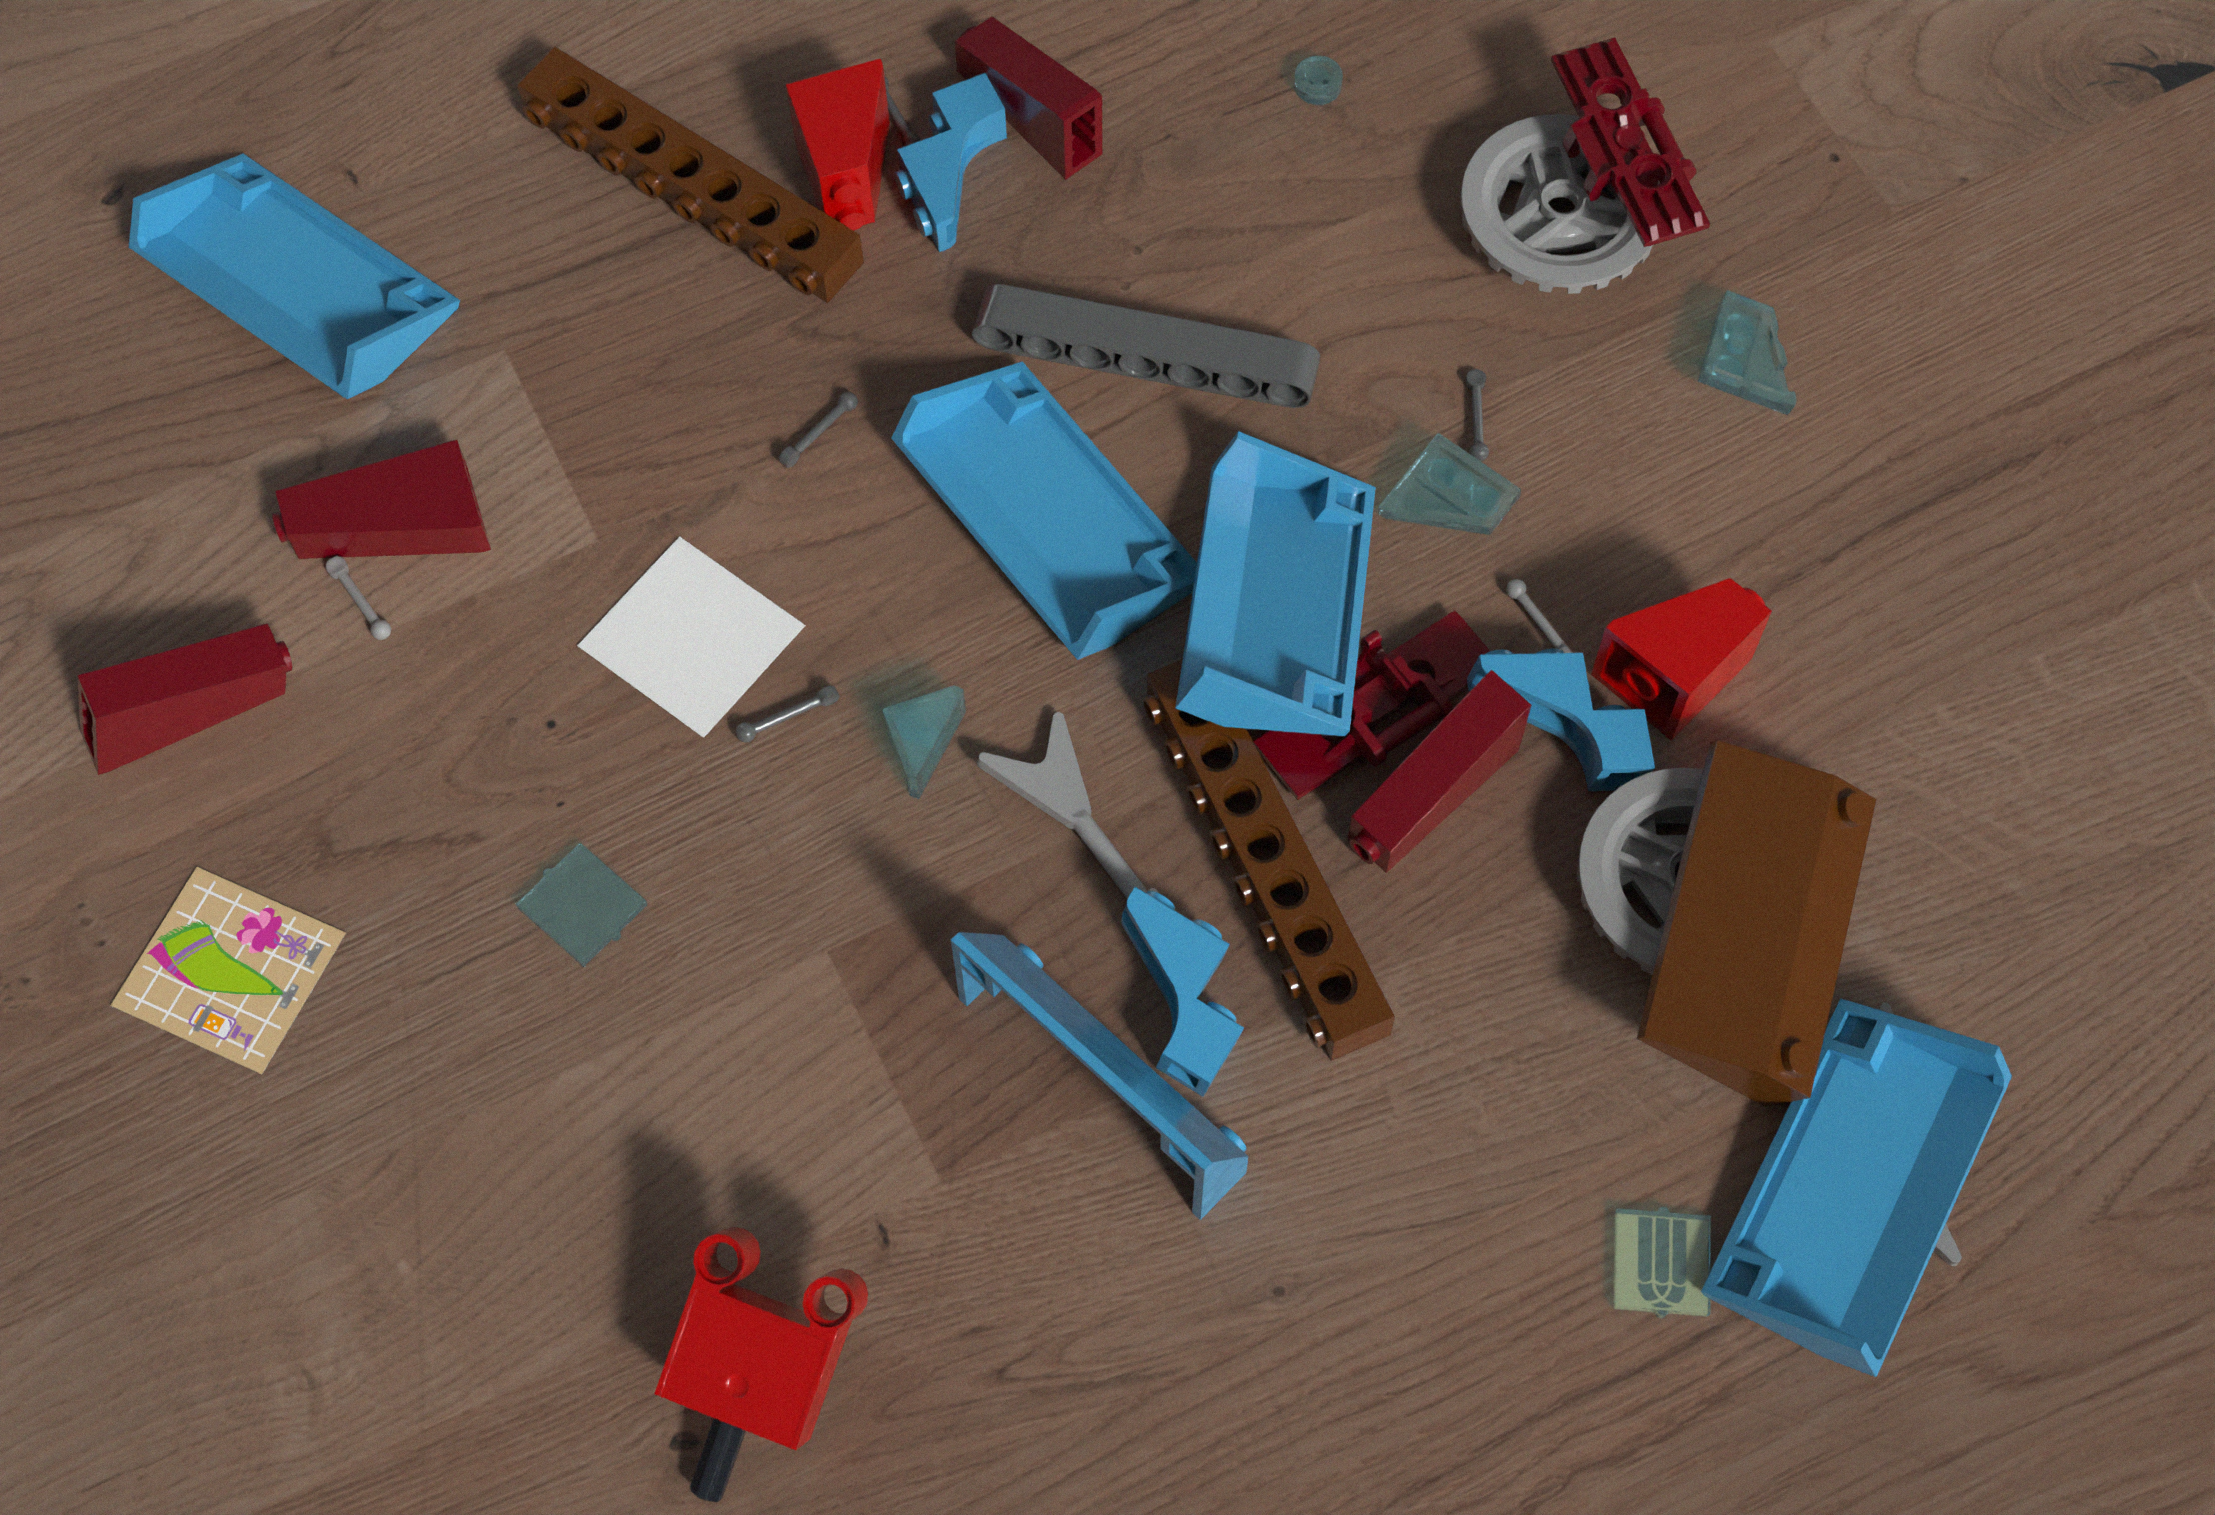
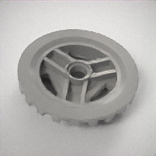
[1460,114,1653,294]
[1577,768,1703,975]

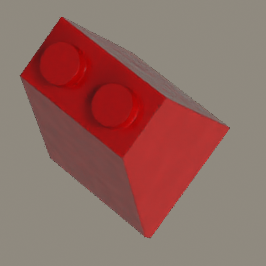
[786,58,890,231]
[1591,578,1772,741]

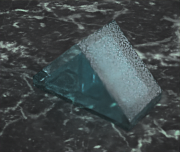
[882,685,966,799]

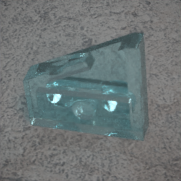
[1697,290,1797,415]
[1378,433,1521,535]

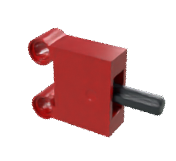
[654,1227,868,1502]

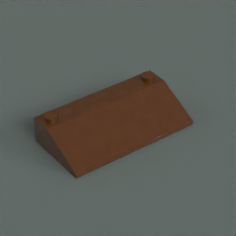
[1637,740,1877,1107]

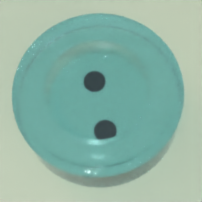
[1294,56,1343,105]

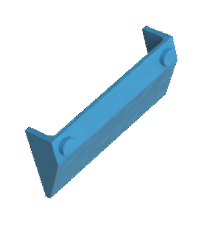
[129,154,460,400]
[891,362,1197,660]
[1175,431,1376,736]
[951,932,1248,1220]
[1701,998,2012,1377]

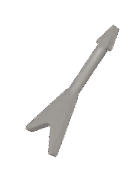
[977,712,1158,899]

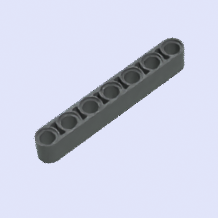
[972,284,1321,408]

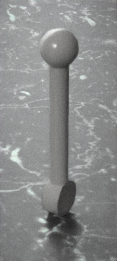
[326,556,391,640]
[1506,579,1573,653]

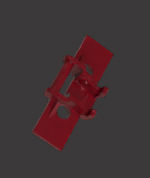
[1551,37,1710,247]
[1253,610,1490,800]

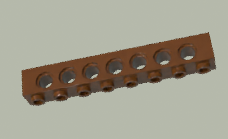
[517,47,864,303]
[1142,659,1395,1061]

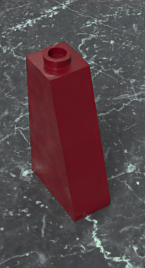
[954,16,1103,180]
[272,440,491,559]
[77,623,292,775]
[1348,670,1532,873]

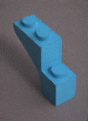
[894,73,1007,252]
[1467,649,1655,791]
[1121,887,1244,1097]

